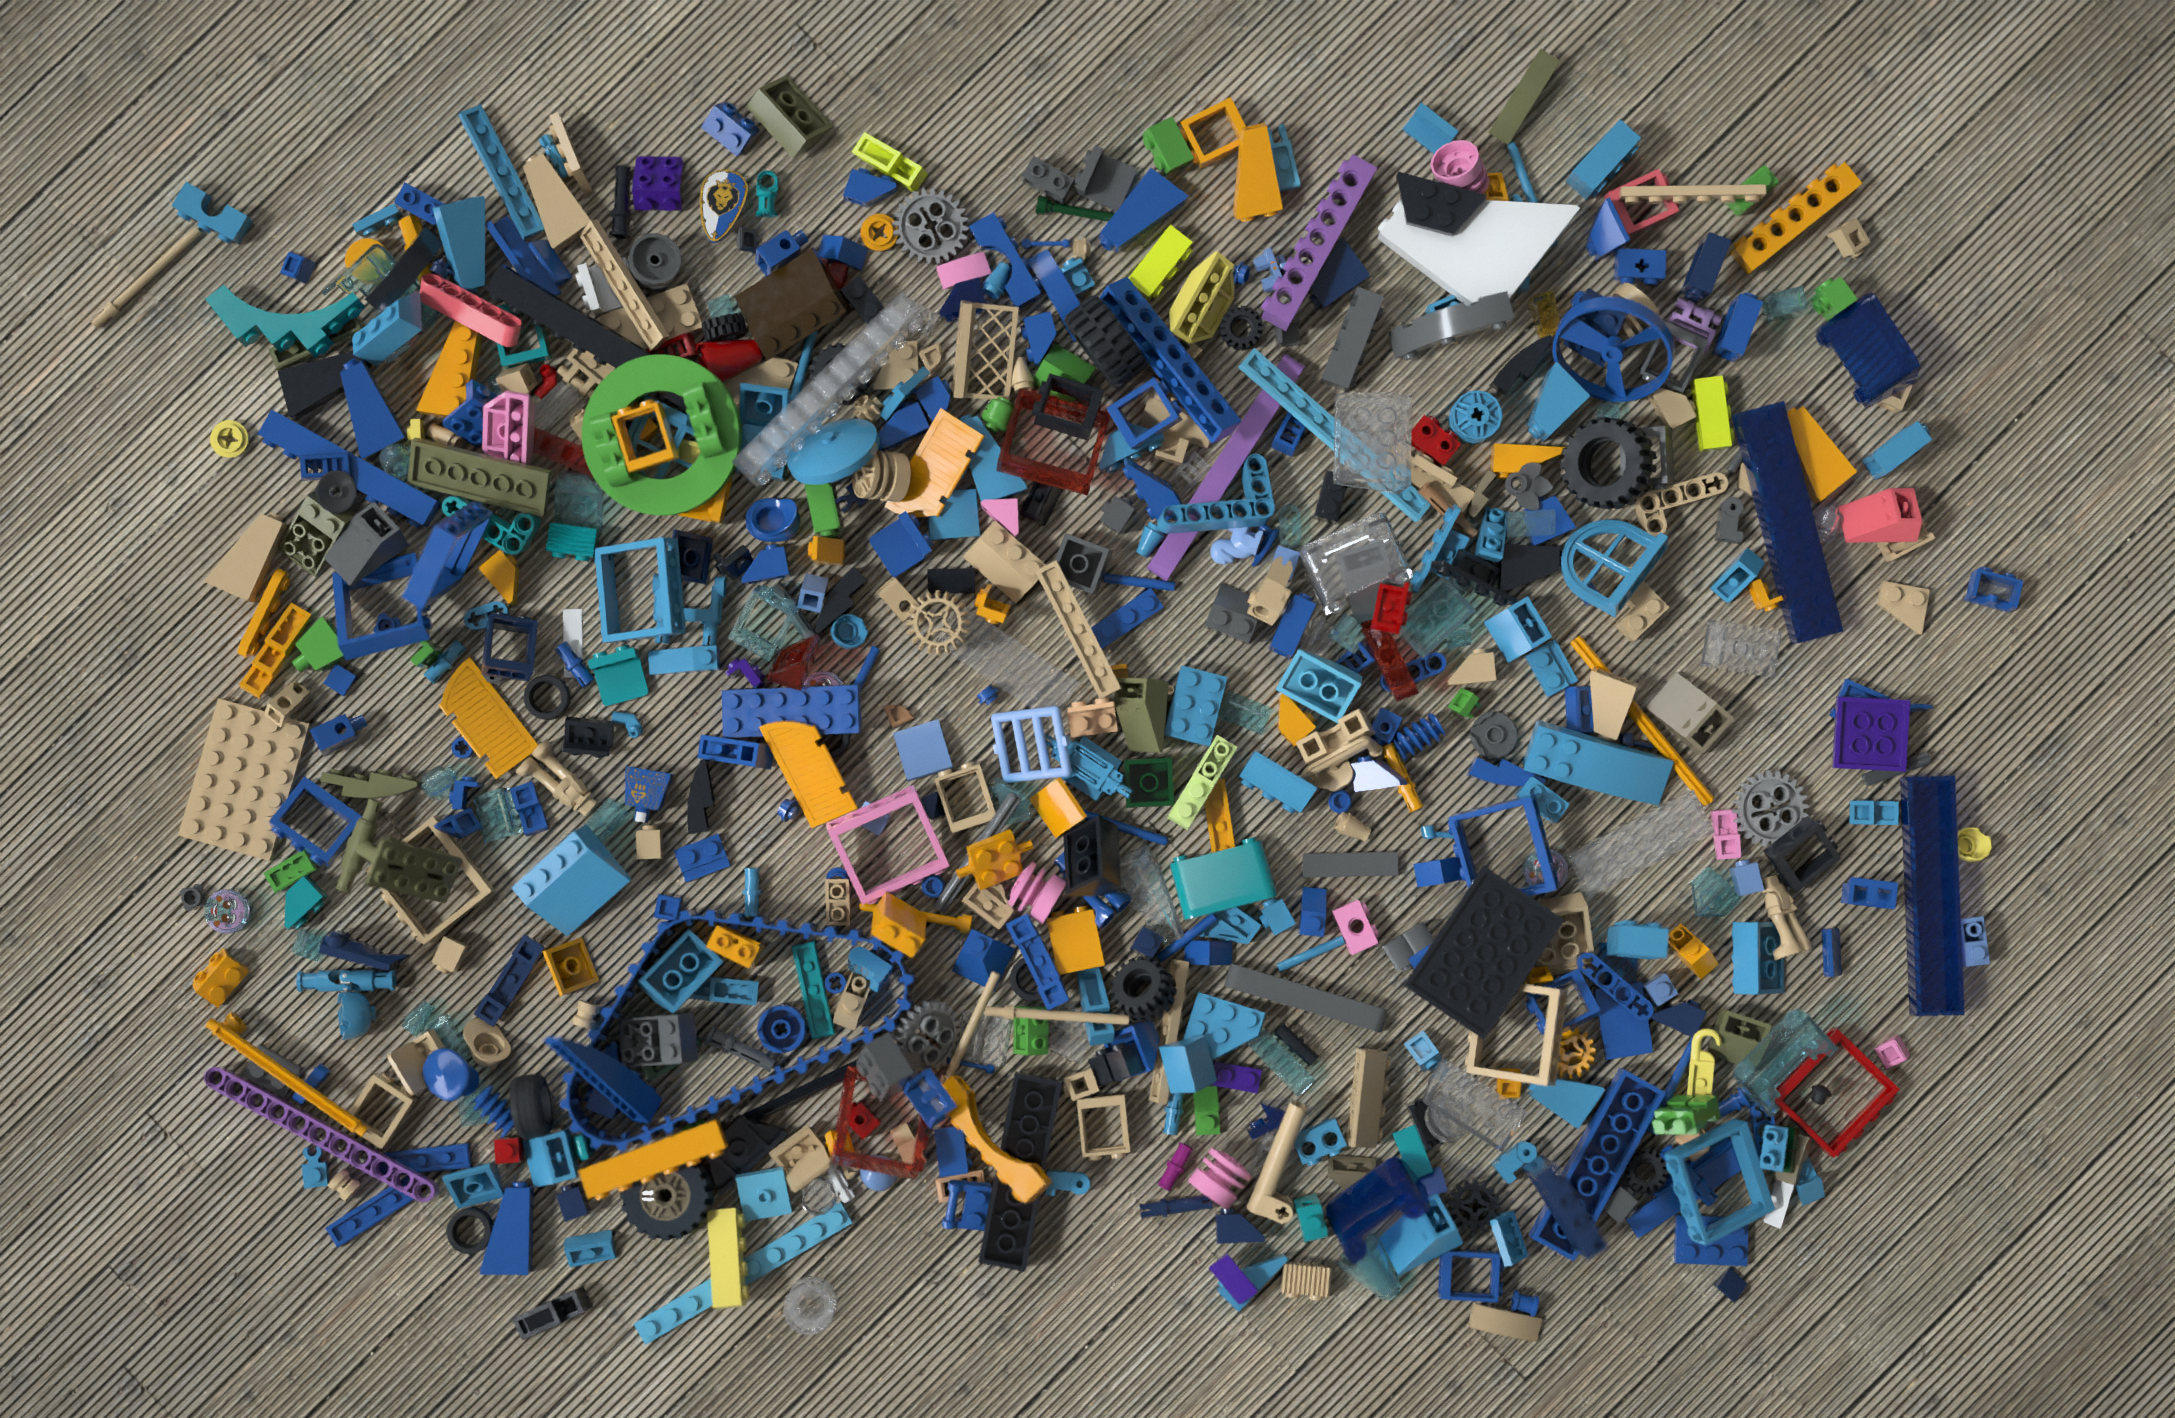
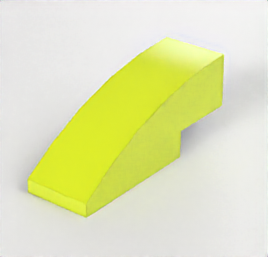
[852,132,928,192]

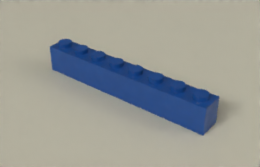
[258,409,441,528]

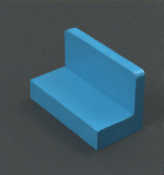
[1403,103,1459,154]

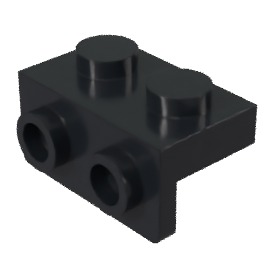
[562,716,614,758]

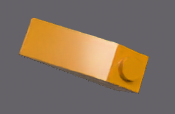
[1490,443,1566,479]

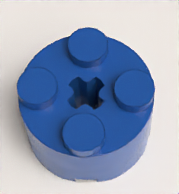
[757,1004,807,1053]

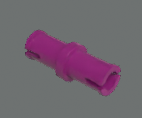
[1158,1142,1194,1191]

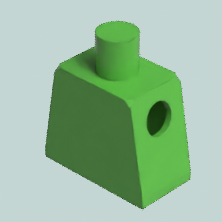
[292,617,345,672]

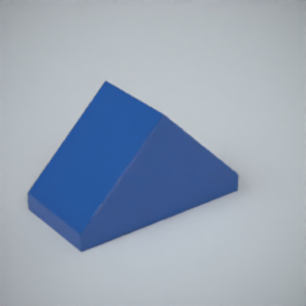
[817,235,868,271]
[1413,857,1462,887]
[1184,940,1232,965]

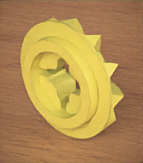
[210,420,249,458]

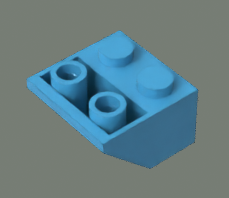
[1483,596,1552,663]
[522,1128,580,1187]

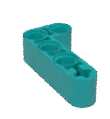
[442,495,541,555]

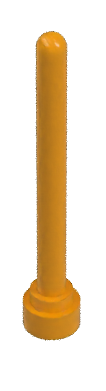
[859,903,973,934]

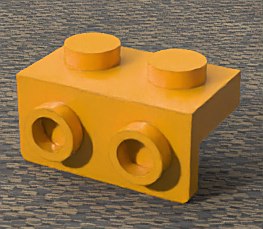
[974,584,1011,624]
[192,948,249,1008]

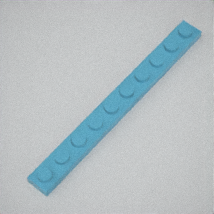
[1238,348,1431,523]
[634,1202,853,1345]

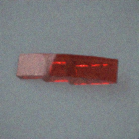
[532,428,594,478]
[1358,620,1419,702]

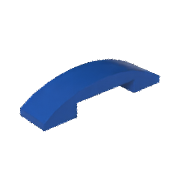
[1027,249,1080,342]
[1006,913,1070,1010]

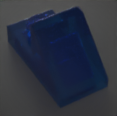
[1247,1102,1286,1140]

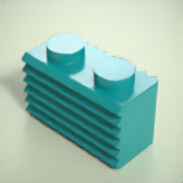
[546,523,600,562]

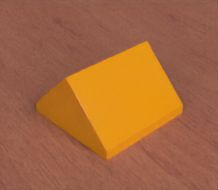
[543,937,599,996]

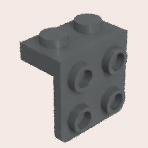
[1073,145,1136,211]

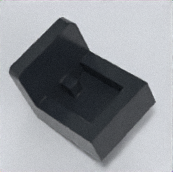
[713,545,753,580]

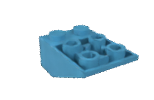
[1379,1193,1463,1276]

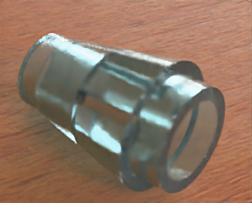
[401,1000,435,1037]

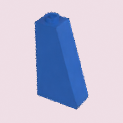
[1098,168,1188,253]
[340,358,406,459]
[480,1181,534,1275]

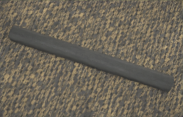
[934,792,1021,913]

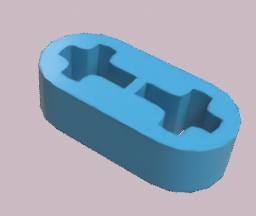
[464,601,510,631]

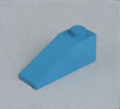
[648,645,721,675]
[1217,1253,1288,1312]

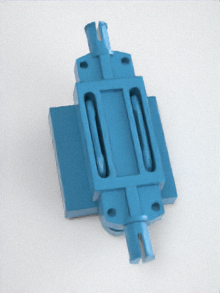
[1045,734,1134,802]

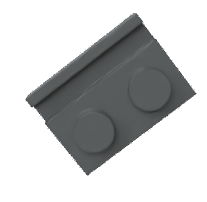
[242,1044,303,1098]

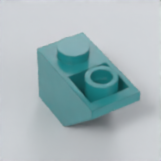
[284,876,328,930]

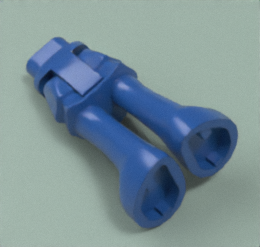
[1054,852,1132,929]

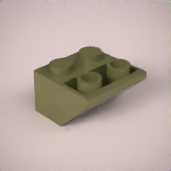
[1707,1009,1772,1069]

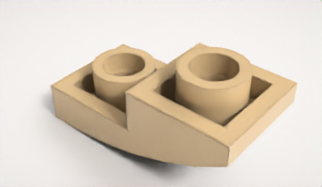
[825,879,850,926]

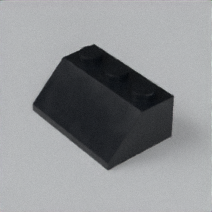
[1063,815,1121,896]

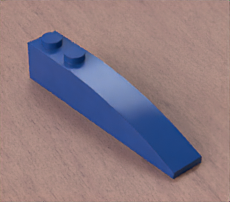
[544,1037,662,1123]

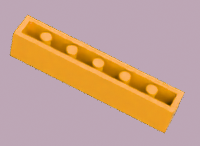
[579,1119,728,1200]

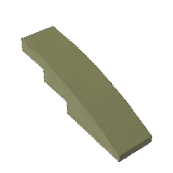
[1488,48,1560,145]

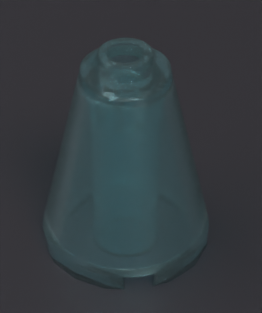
[1337,1233,1401,1301]

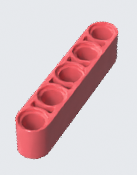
[419,273,522,347]

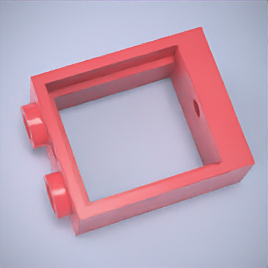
[1604,169,1679,237]

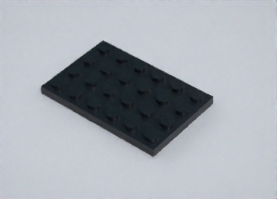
[1403,866,1564,1040]

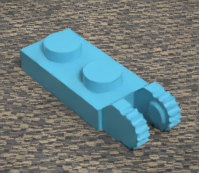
[1267,124,1301,192]

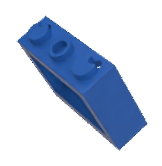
[269,776,362,867]

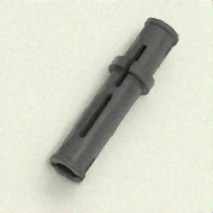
[768,582,822,648]

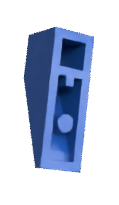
[878,401,930,452]
[697,735,774,770]

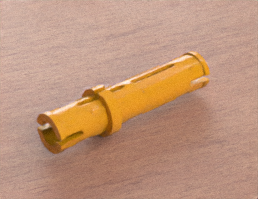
[1382,742,1424,813]

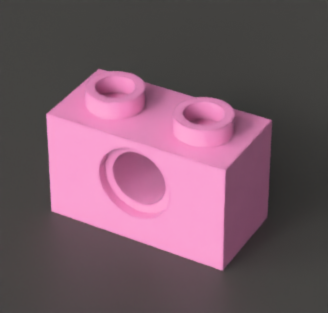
[1331,899,1380,955]

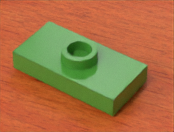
[263,850,318,894]

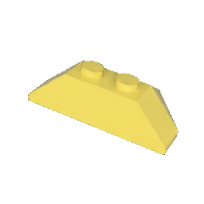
[1169,251,1234,344]

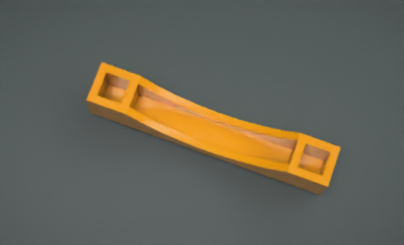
[942,1075,1052,1203]

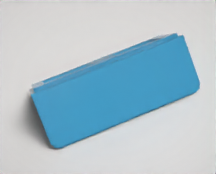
[564,1230,617,1267]

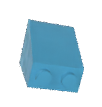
[1526,362,1590,442]

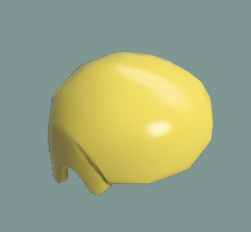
[1952,827,1992,863]

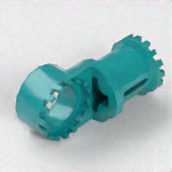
[756,170,779,218]

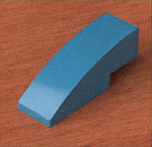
[1076,967,1114,1046]

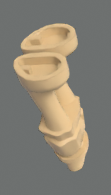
[516,739,598,816]
[1762,875,1813,960]

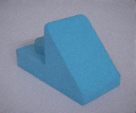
[1794,1156,1825,1206]

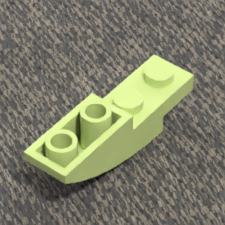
[1167,735,1237,830]

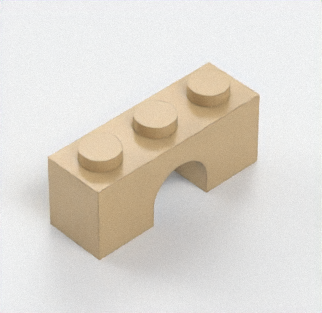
[1296,709,1376,765]

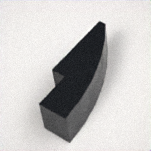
[1489,335,1553,396]
[815,567,868,635]
[687,759,716,834]
[512,1285,593,1340]

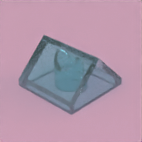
[473,788,521,843]

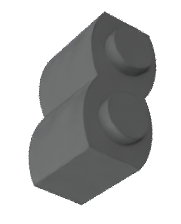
[1382,922,1434,973]

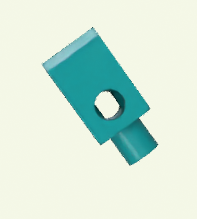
[1293,1193,1328,1243]

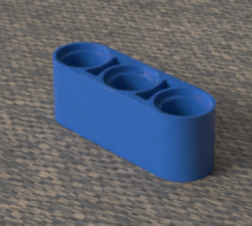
[1379,652,1446,692]

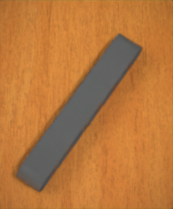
[1224,963,1388,1033]

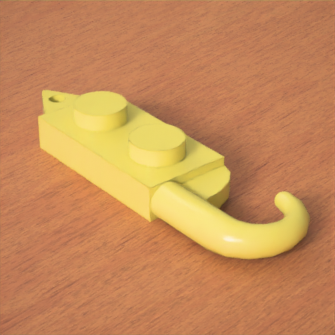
[1687,1028,1721,1097]

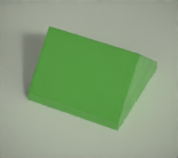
[1033,344,1096,408]

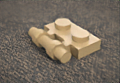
[557,348,615,399]

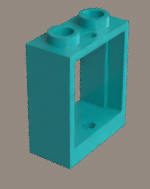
[496,304,552,370]

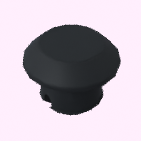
[1811,1084,1832,1105]

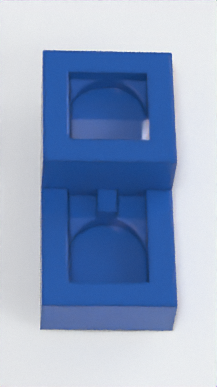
[510,781,549,836]

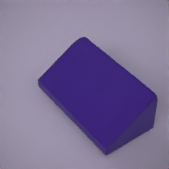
[1208,1252,1258,1305]

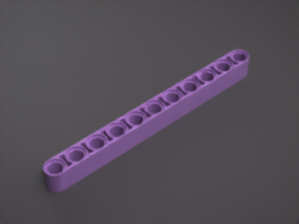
[1147,354,1305,581]
[204,1067,439,1202]

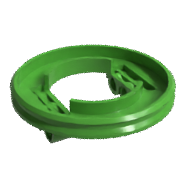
[582,355,742,516]

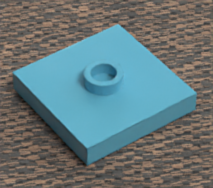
[736,1167,792,1222]

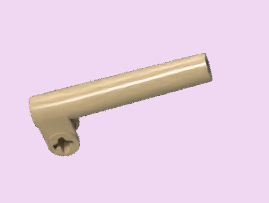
[1246,1100,1308,1223]

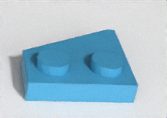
[879,366,930,420]

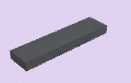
[1302,852,1399,877]

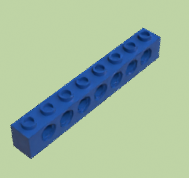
[1099,277,1242,444]

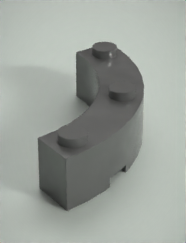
[1388,291,1515,361]

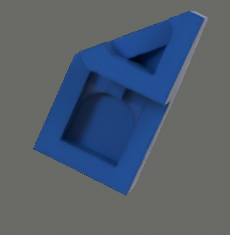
[434,807,482,839]

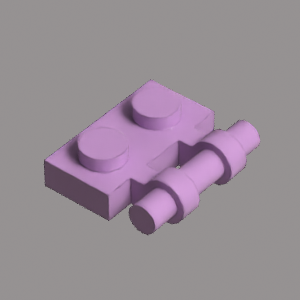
[1669,298,1722,353]

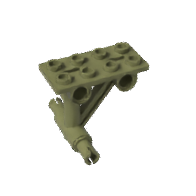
[335,798,462,903]

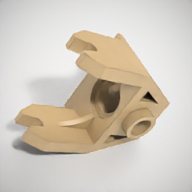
[1247,556,1293,626]

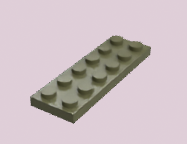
[407,437,551,517]

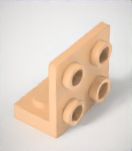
[1067,698,1118,738]

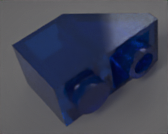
[939,277,986,322]

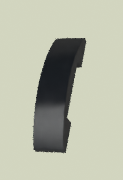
[364,227,442,313]

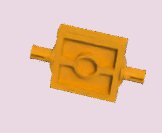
[956,829,1034,890]

